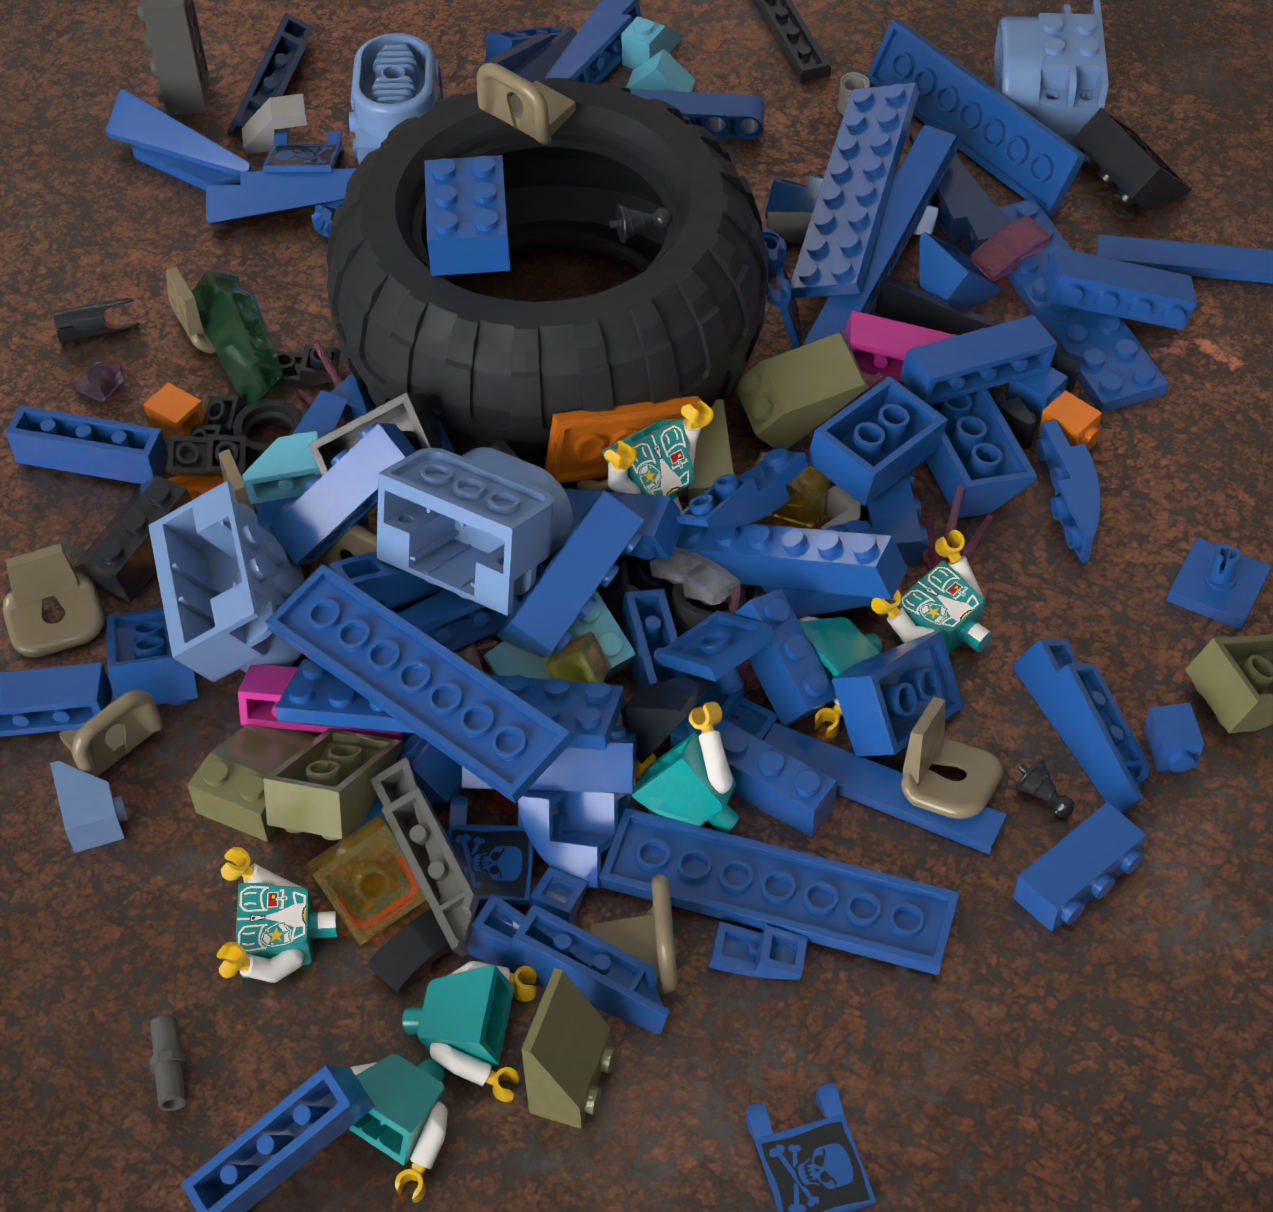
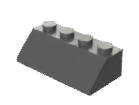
[138,0,209,116]

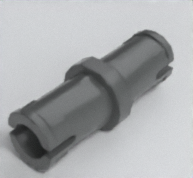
[149,1015,187,1111]

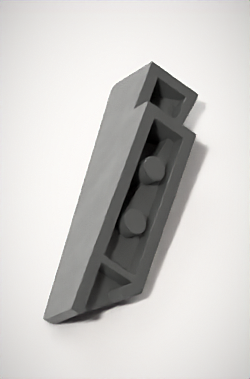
[370,757,479,957]

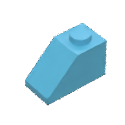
[621,16,682,69]
[243,431,321,504]

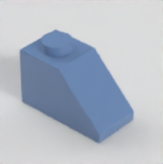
[50,761,128,853]

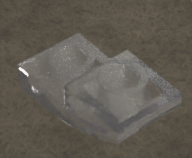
[650,547,741,605]

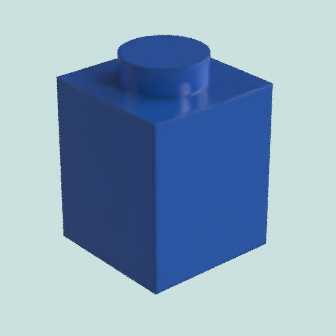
[1007,367,1068,422]
[1143,703,1204,772]

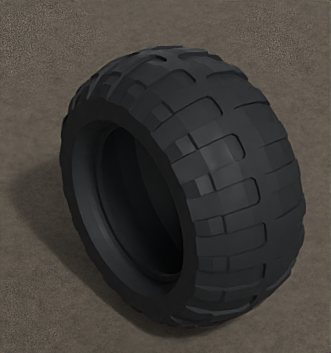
[326,77,768,470]

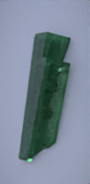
[192,270,284,406]

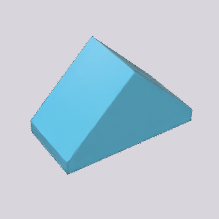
[626,49,696,92]

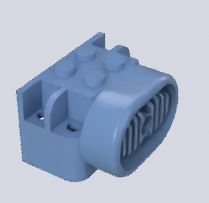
[994,0,1109,147]
[349,33,444,165]
[377,447,573,616]
[148,481,305,682]

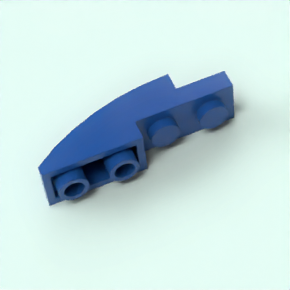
[1035,420,1101,563]
[676,448,808,528]
[294,552,445,609]

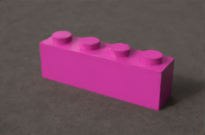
[842,311,958,382]
[238,664,405,740]

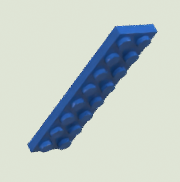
[866,19,1086,216]
[790,82,919,298]
[992,198,1169,413]
[265,564,573,804]
[275,659,625,750]
[599,808,960,975]

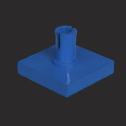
[1167,537,1272,630]
[658,611,776,694]

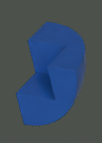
[518,790,631,889]

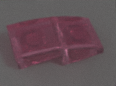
[969,214,1051,282]

